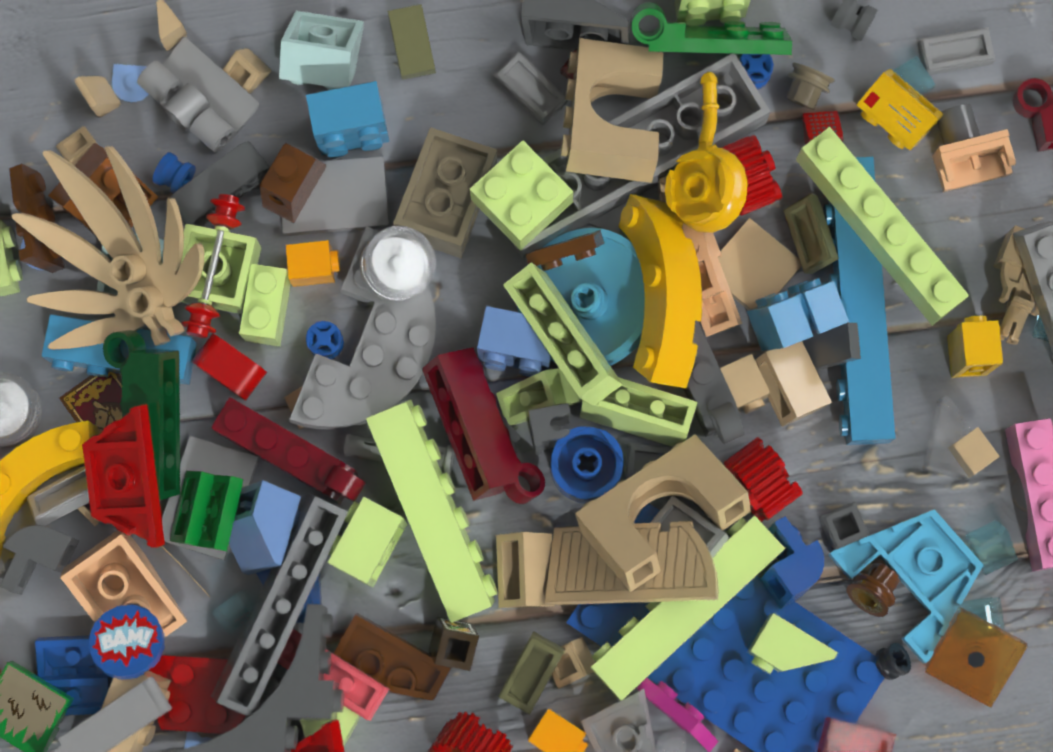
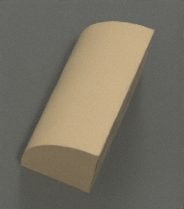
[755,341,832,427]
[496,532,555,608]

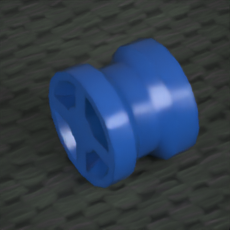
[739,54,774,89]
[152,152,196,194]
[306,321,344,360]

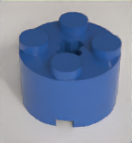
[550,426,624,503]

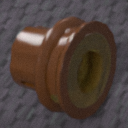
[847,563,900,617]

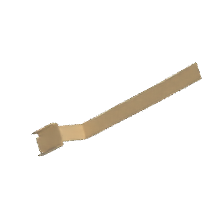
[78,505,210,598]

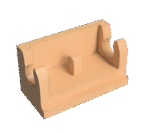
[932,129,1016,192]

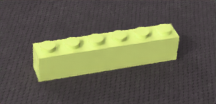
[796,127,969,326]
[366,400,498,623]
[590,516,785,701]

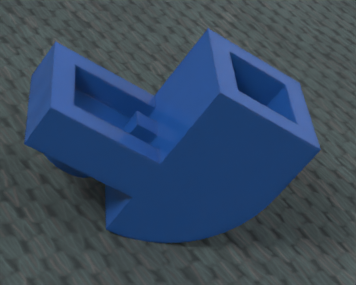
[760,516,824,609]

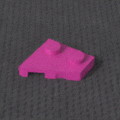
[637,677,719,752]

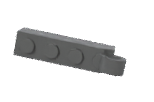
[683,321,744,444]

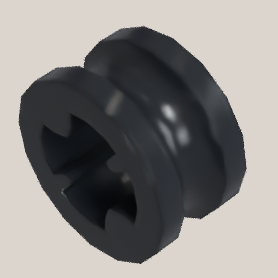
[875,643,911,680]

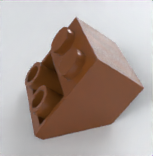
[48,143,158,236]

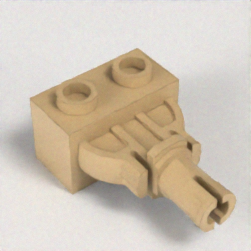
[993,225,1040,345]

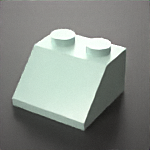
[279,11,364,90]

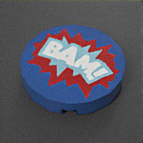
[89,604,165,680]

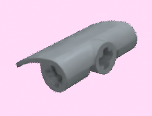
[137,37,259,153]

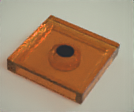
[925,607,1028,708]

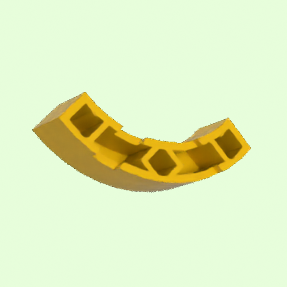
[618,194,702,388]
[0,421,98,558]

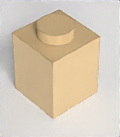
[720,354,770,414]

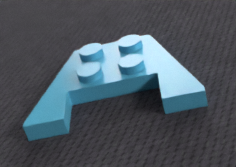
[828,509,983,664]

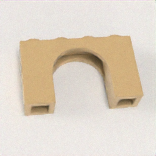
[561,38,663,183]
[575,434,751,592]

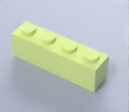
[503,262,623,406]

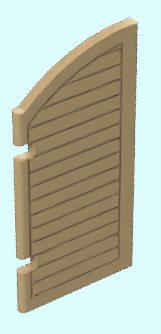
[545,521,718,605]

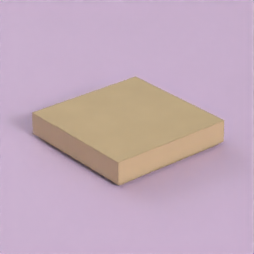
[718,218,802,310]

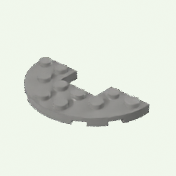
[289,226,436,430]

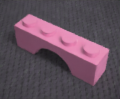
[1005,418,1053,572]

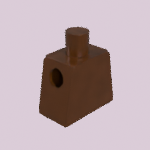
[260,143,327,223]

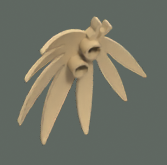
[12,146,204,349]

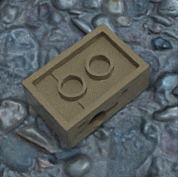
[393,127,497,259]

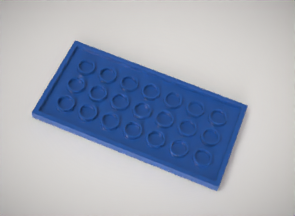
[566,503,884,752]

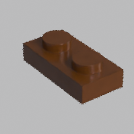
[525,230,605,271]

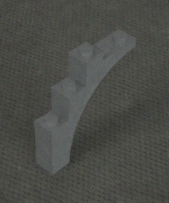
[161,604,344,752]

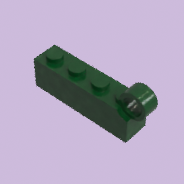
[103,330,180,500]

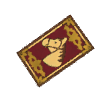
[59,372,122,434]

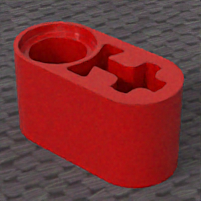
[191,333,267,401]

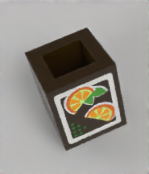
[428,616,479,671]

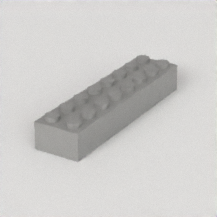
[513,54,771,260]

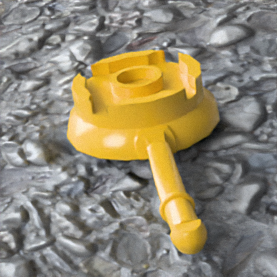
[665,72,748,233]

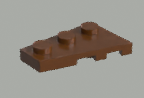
[9,164,65,273]
[334,613,452,701]

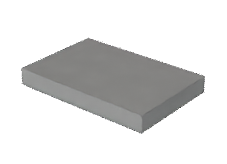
[281,156,390,236]
[162,436,260,561]

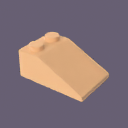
[60,530,187,637]

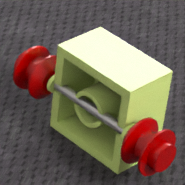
[181,194,262,338]

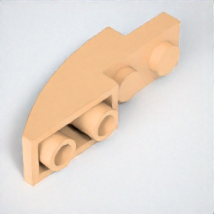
[665,202,743,337]

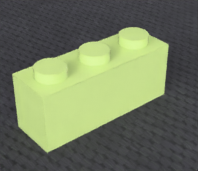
[580,377,698,447]

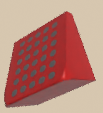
[802,111,844,145]

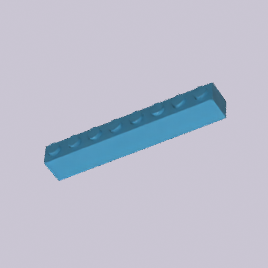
[823,157,896,445]

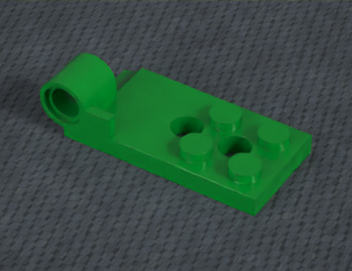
[631,3,793,55]

